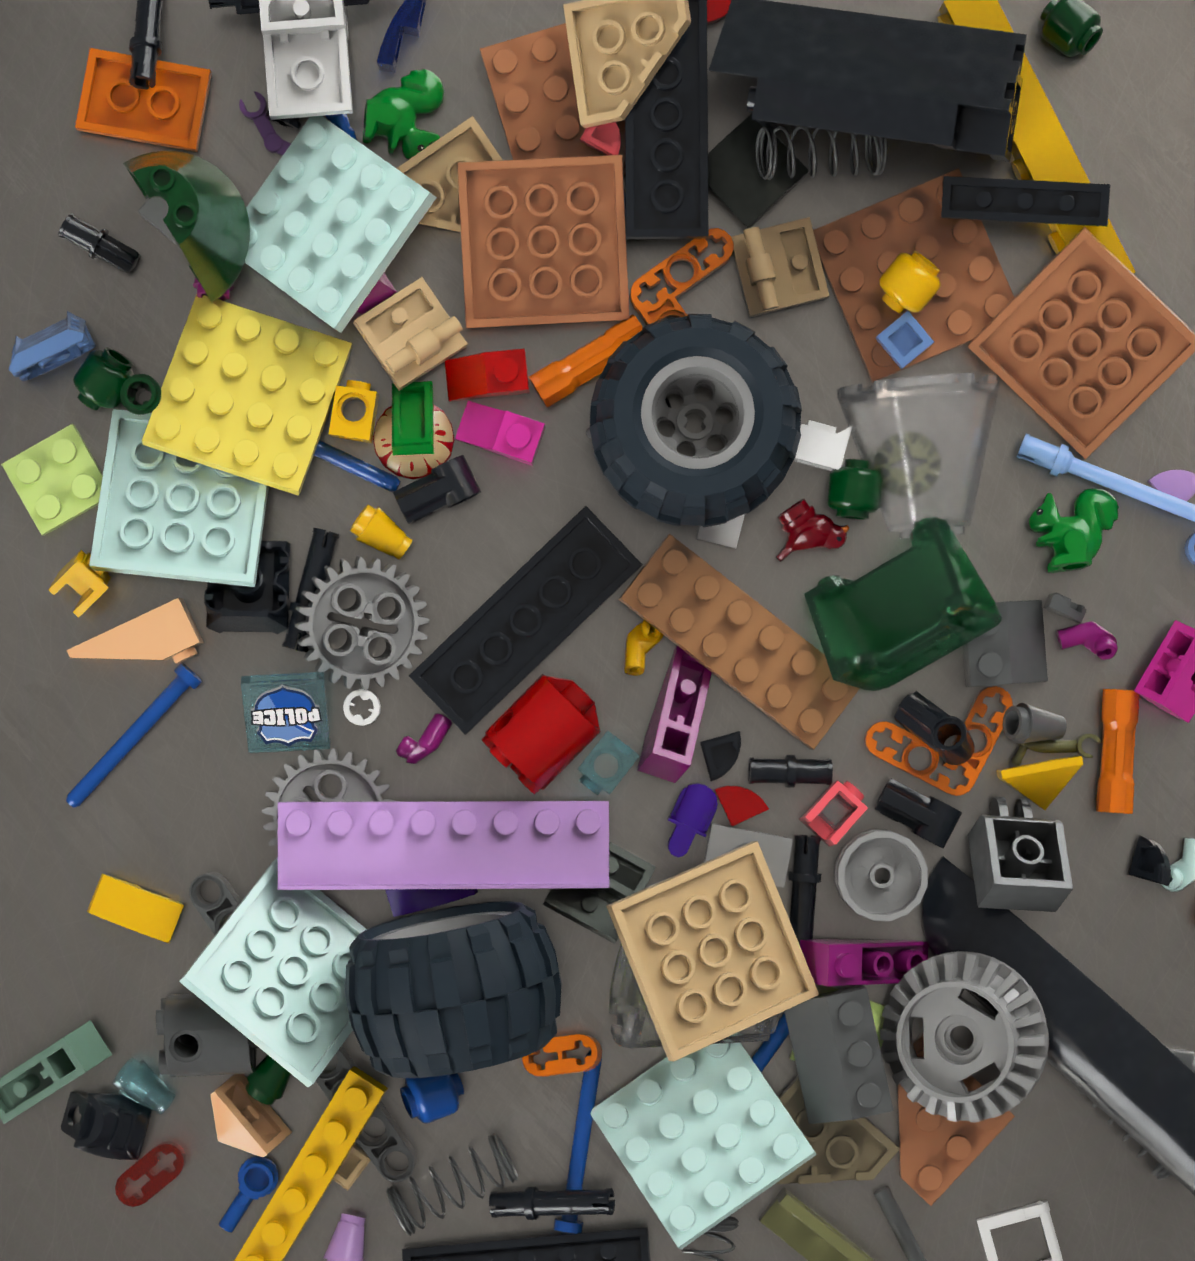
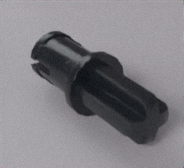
[58,213,139,273]

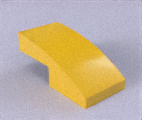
[87,873,184,943]

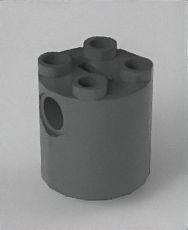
[156,993,259,1077]

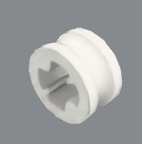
[343,689,381,726]

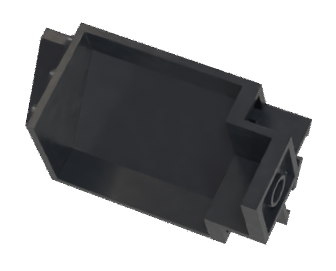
[709,0,1027,162]

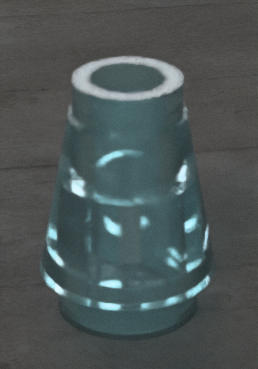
[112,1057,176,1115]

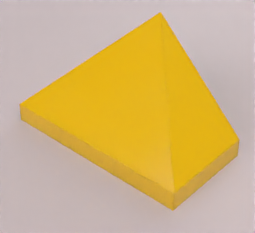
[996,755,1083,810]

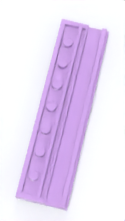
[277,801,609,890]

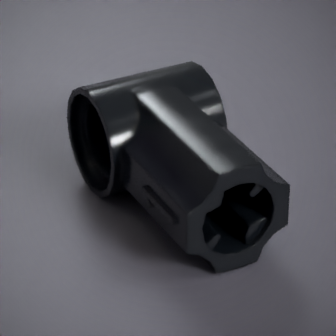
[393,455,481,524]
[894,691,975,765]
[874,778,962,849]

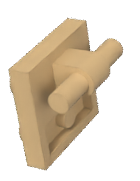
[731,217,829,318]
[353,277,468,391]

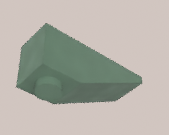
[0,1020,112,1124]

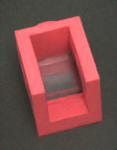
[799,780,868,847]

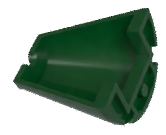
[123,151,250,303]

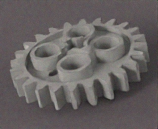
[295,556,429,690]
[262,748,395,846]

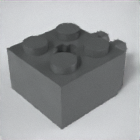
[968,797,1073,912]

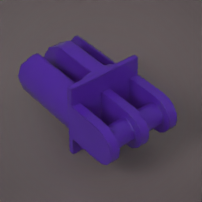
[667,783,718,857]

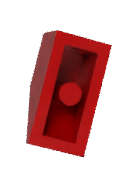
[445,348,530,402]

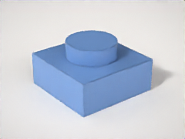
[875,311,934,370]

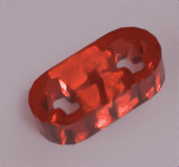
[115,1141,186,1207]

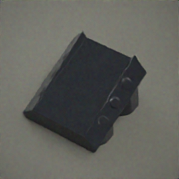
[204,541,290,634]

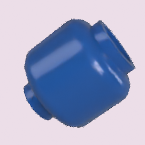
[400,1073,464,1124]

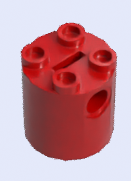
[481,674,601,795]

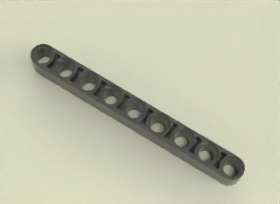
[189,872,417,1182]

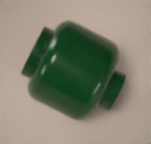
[1040,0,1103,57]
[73,347,134,410]
[827,459,882,520]

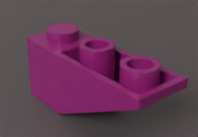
[800,939,929,986]

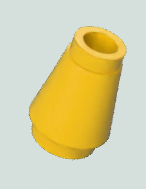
[349,504,413,560]

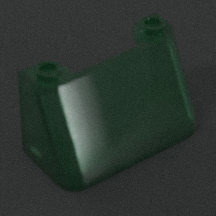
[804,516,1002,691]

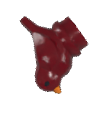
[776,499,849,562]

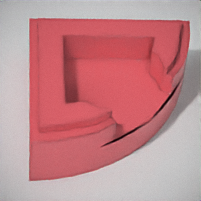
[580,122,621,155]

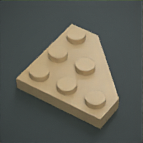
[563,0,691,128]
[396,116,503,232]

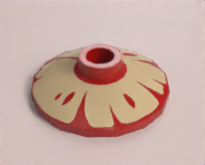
[373,405,455,480]

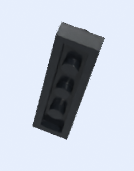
[941,176,1111,227]

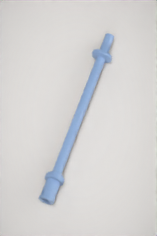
[1016,433,1195,522]

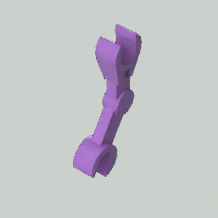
[239,91,291,156]

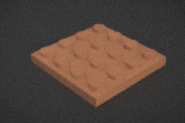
[480,23,626,178]
[457,155,630,328]
[813,168,1014,383]
[968,227,1195,460]

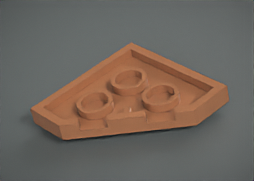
[897,1031,1015,1206]

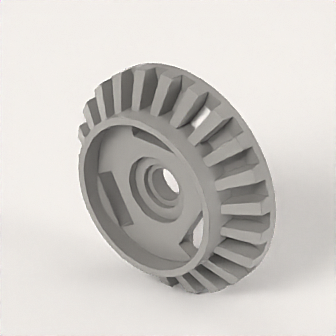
[880,951,1049,1123]

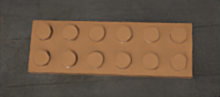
[618,534,863,750]

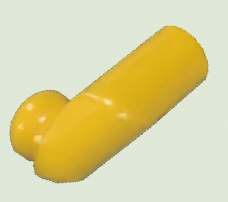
[624,620,663,676]

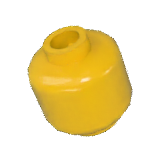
[879,251,941,314]

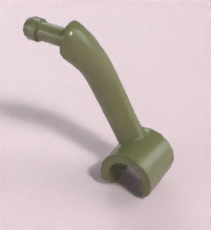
[1011,734,1101,766]

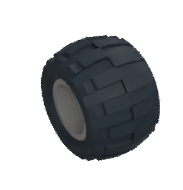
[590,314,802,528]
[345,901,562,1078]

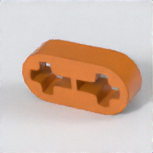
[522,1034,602,1077]

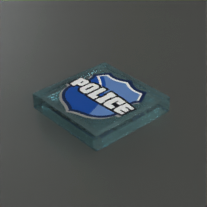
[241,672,331,753]

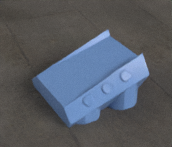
[8,311,96,381]

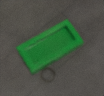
[392,381,434,456]

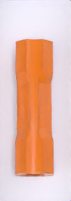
[529,314,643,408]
[1096,689,1140,814]

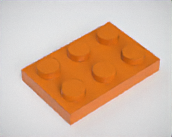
[75,48,212,152]

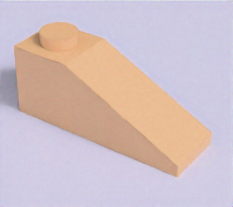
[66,598,204,664]

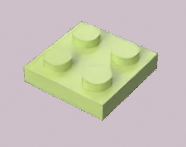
[1,424,103,536]

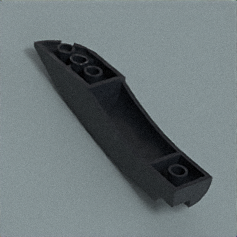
[922,856,1195,1196]

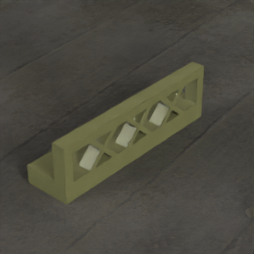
[759,1187,876,1261]

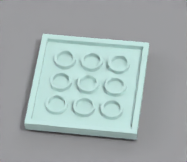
[245,116,437,333]
[89,409,269,587]
[179,857,367,1087]
[590,1034,817,1249]

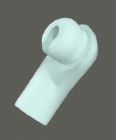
[1161,838,1195,892]

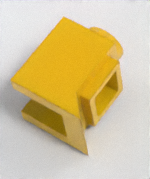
[48,550,111,618]

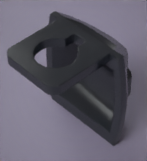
[61,1091,153,1160]

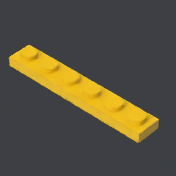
[234,1066,388,1261]

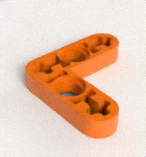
[630,228,734,325]
[864,686,1013,796]

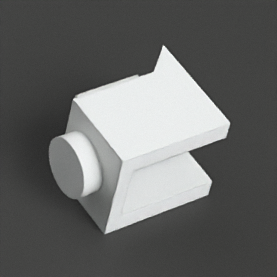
[794,420,852,471]

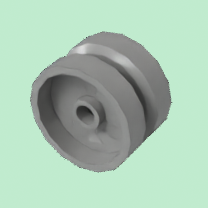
[834,829,928,921]

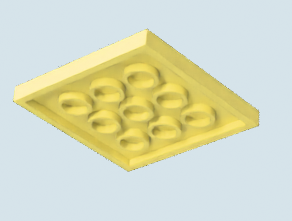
[142,294,352,496]

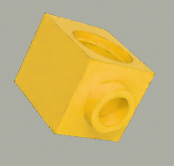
[329,380,379,443]

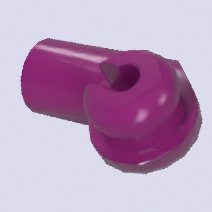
[1056,621,1118,660]
[396,713,452,764]

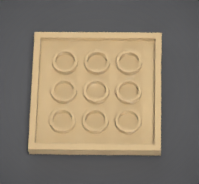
[606,841,819,1062]

